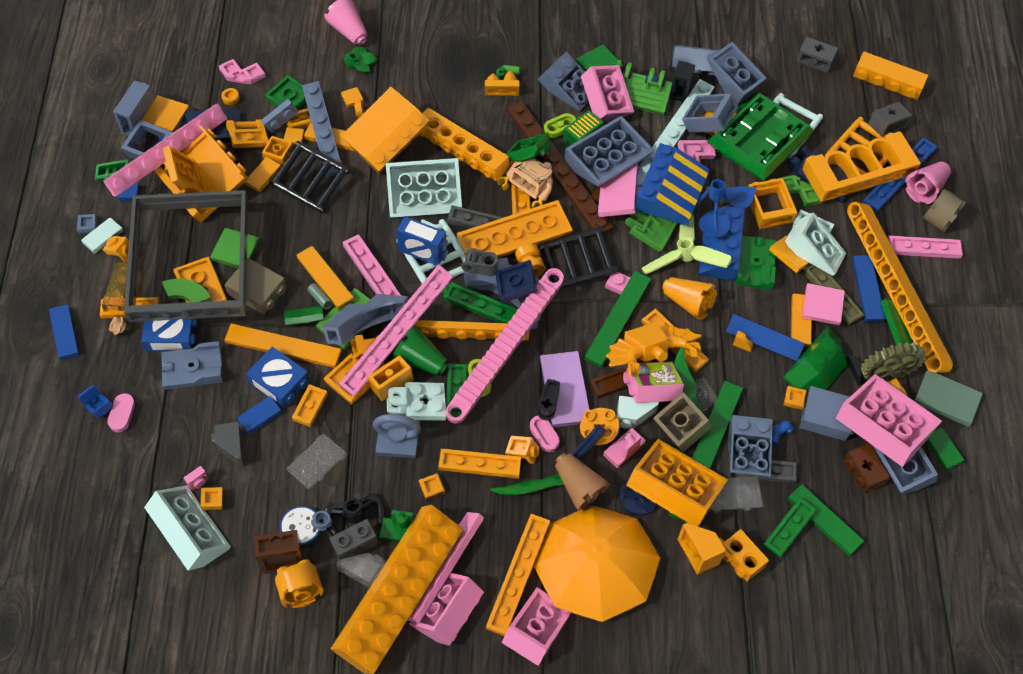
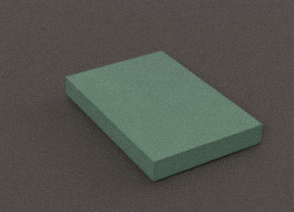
[914,369,983,427]

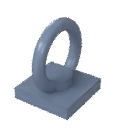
[373,414,421,459]

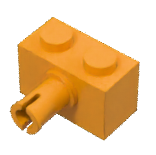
[367,355,414,401]

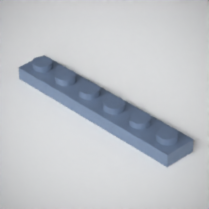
[302,81,341,177]

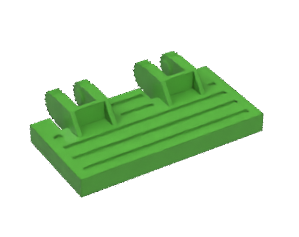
[616,60,672,116]
[625,210,677,252]

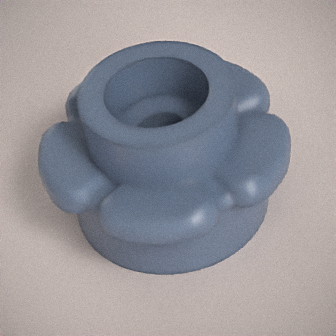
[311,511,332,531]

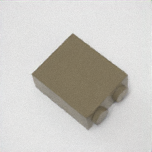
[225,258,286,315]

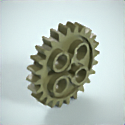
[861,342,926,382]

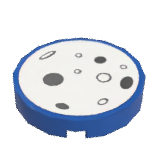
[280,506,321,547]

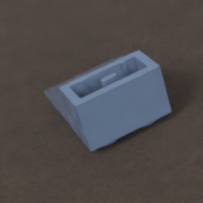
[538,51,589,111]
[728,415,773,477]

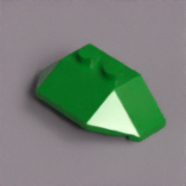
[783,326,848,391]

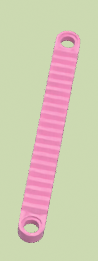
[446,268,564,424]

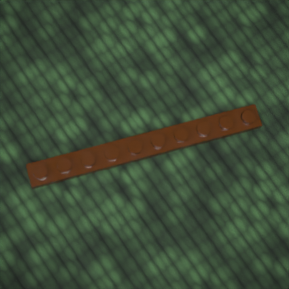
[507,101,613,235]

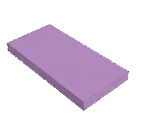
[540,351,589,428]

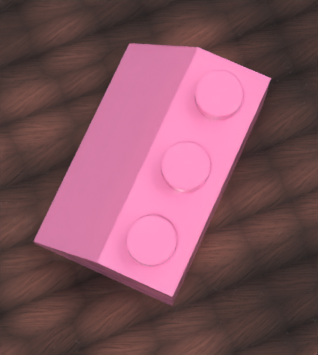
[581,65,634,123]
[409,573,484,646]

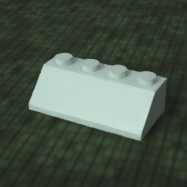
[144,485,231,571]

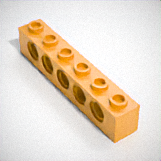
[419,108,510,181]

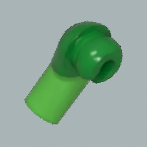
[496,65,520,79]

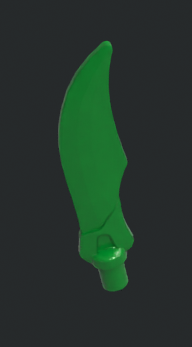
[674,347,704,414]
[490,474,564,495]

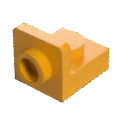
[505,436,539,464]

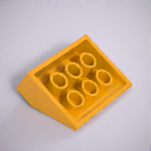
[341,87,429,174]
[626,439,728,527]

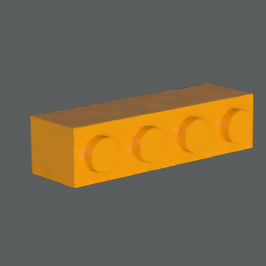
[853,51,928,100]

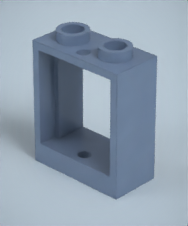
[682,94,738,132]
[121,120,173,168]

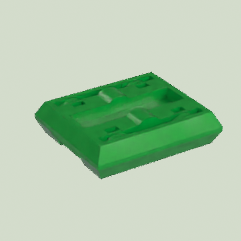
[707,93,814,181]

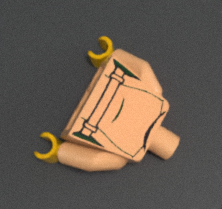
[497,158,553,208]

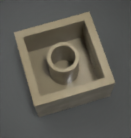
[653,392,713,452]

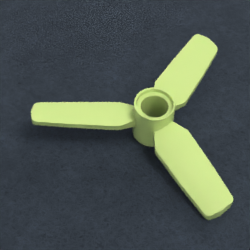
[642,215,732,274]

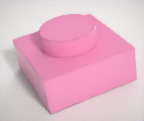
[605,272,630,295]
[184,466,209,491]

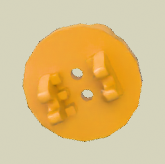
[580,408,620,445]

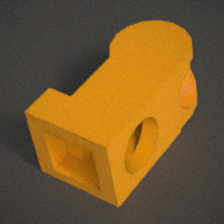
[350,335,379,359]

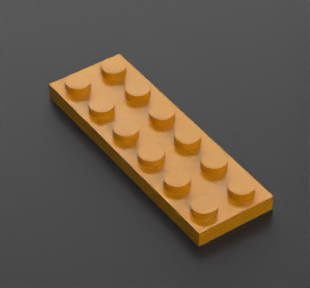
[456,200,573,258]

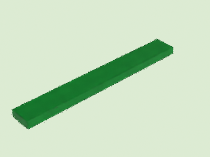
[668,381,743,523]

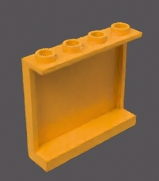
[154,126,249,223]

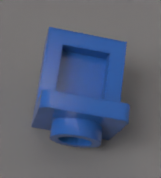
[78,385,113,419]

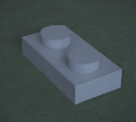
[261,99,299,133]

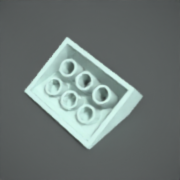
[386,158,462,218]

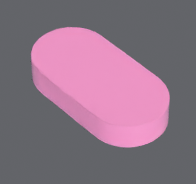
[108,394,135,432]
[530,416,560,452]

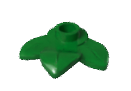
[344,46,378,73]

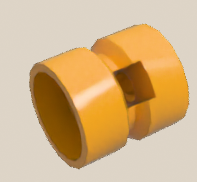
[515,243,545,276]

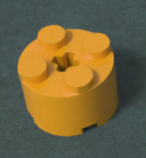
[275,559,323,608]

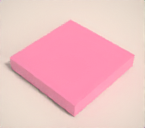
[802,283,845,325]

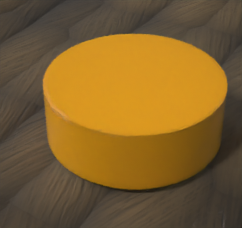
[221,88,240,106]
[354,101,364,119]

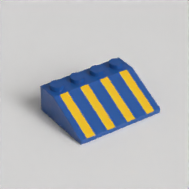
[635,143,710,226]

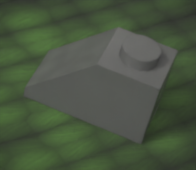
[211,422,244,467]

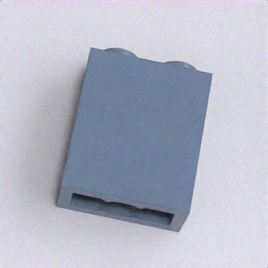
[113,81,154,136]
[799,386,854,441]

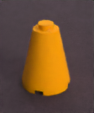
[662,277,717,320]

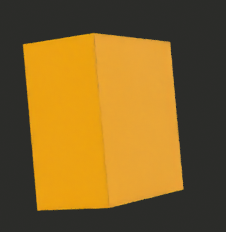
[262,136,293,165]

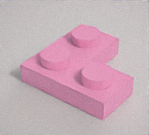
[677,140,716,163]

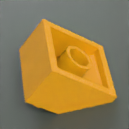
[677,523,726,575]

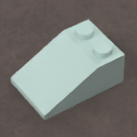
[785,212,846,276]

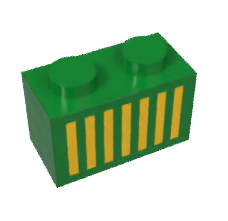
[563,110,604,145]

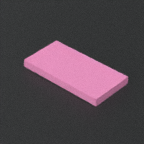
[598,162,639,217]

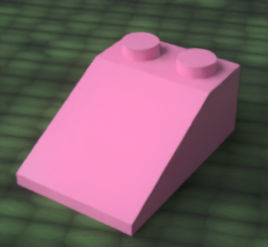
[501,588,571,666]

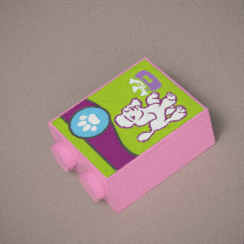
[623,362,684,403]

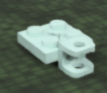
[387,382,446,421]

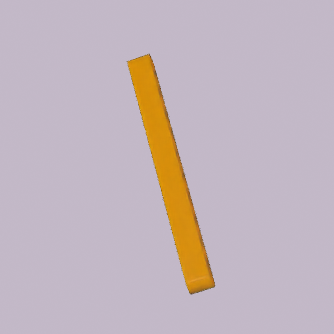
[847,202,953,373]

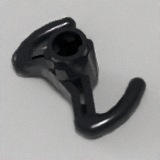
[324,493,385,536]

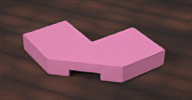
[219,59,266,85]

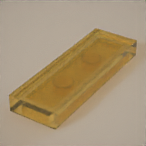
[101,262,128,310]

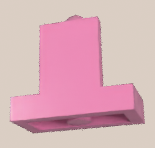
[603,428,646,469]

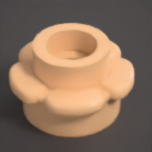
[109,317,126,335]

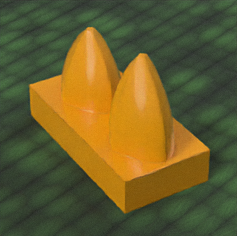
[485,70,519,96]

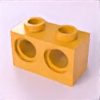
[723,529,769,582]

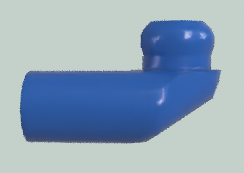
[772,421,794,445]

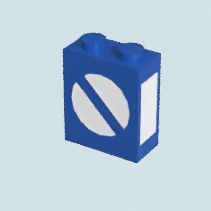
[397,216,448,266]
[141,319,199,351]
[246,346,310,408]

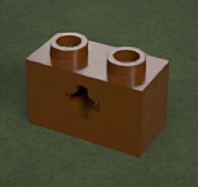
[844,443,890,494]

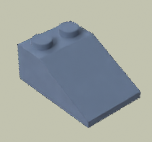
[708,42,767,105]

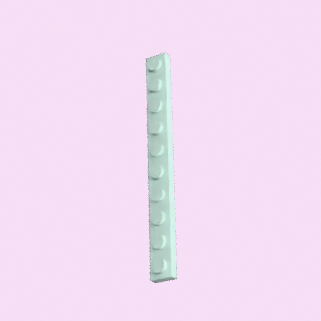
[636,79,714,200]

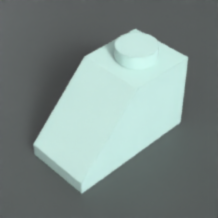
[616,396,659,429]

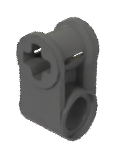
[461,248,498,276]

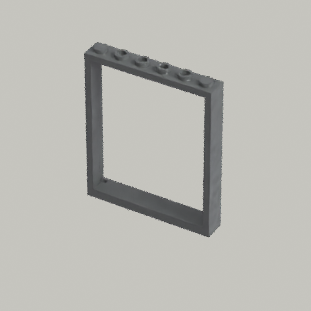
[124,190,248,322]

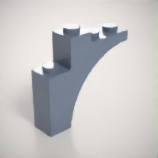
[463,258,541,329]

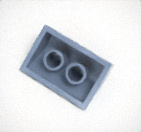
[671,45,720,75]
[872,445,938,494]

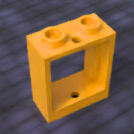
[748,178,797,229]

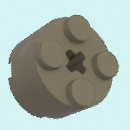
[923,189,966,232]

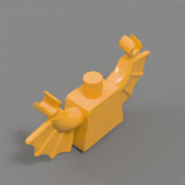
[606,322,702,376]

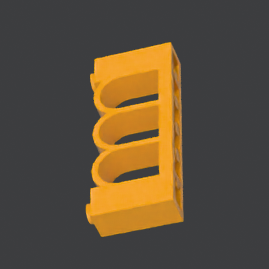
[802,131,921,202]

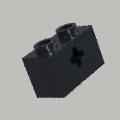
[669,61,696,102]

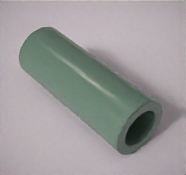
[308,283,333,310]

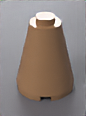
[555,453,610,510]

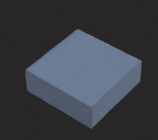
[77,214,98,234]

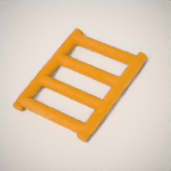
[825,117,889,175]

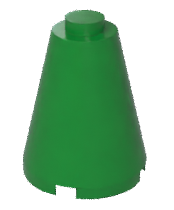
[393,326,448,375]

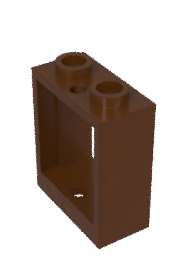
[254,530,304,574]

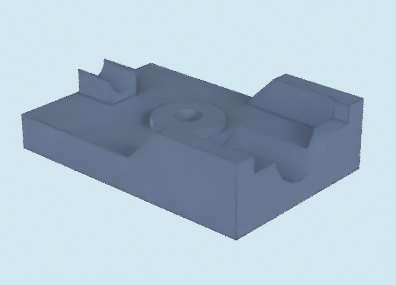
[161,341,223,390]

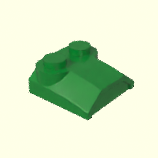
[506,132,551,162]

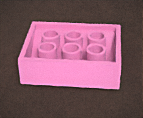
[836,374,942,467]

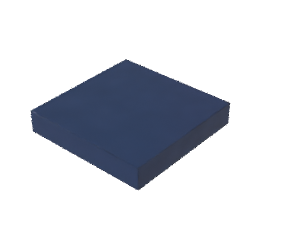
[495,260,537,303]

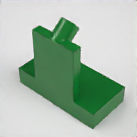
[380,510,414,542]

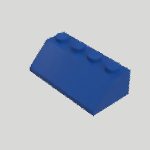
[698,206,745,281]

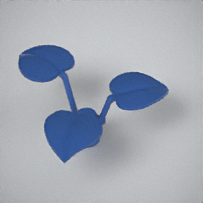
[697,179,756,238]

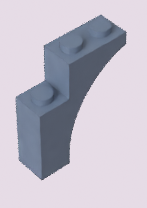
[322,294,409,345]

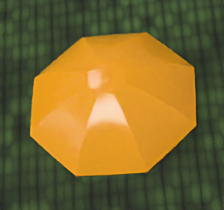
[534,505,660,622]

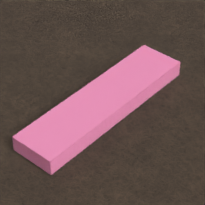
[887,236,963,259]

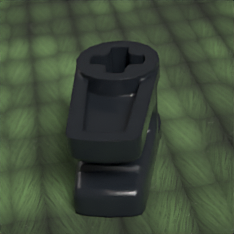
[537,379,560,421]

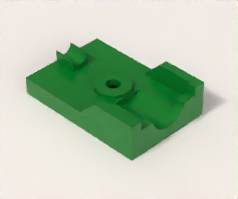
[735,235,776,290]

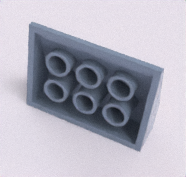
[564,116,655,187]

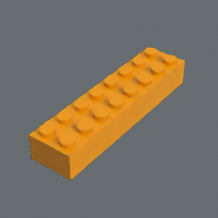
[331,505,464,674]

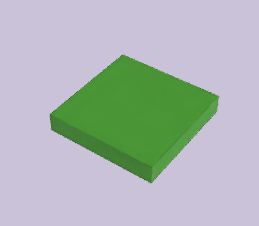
[210,228,260,268]

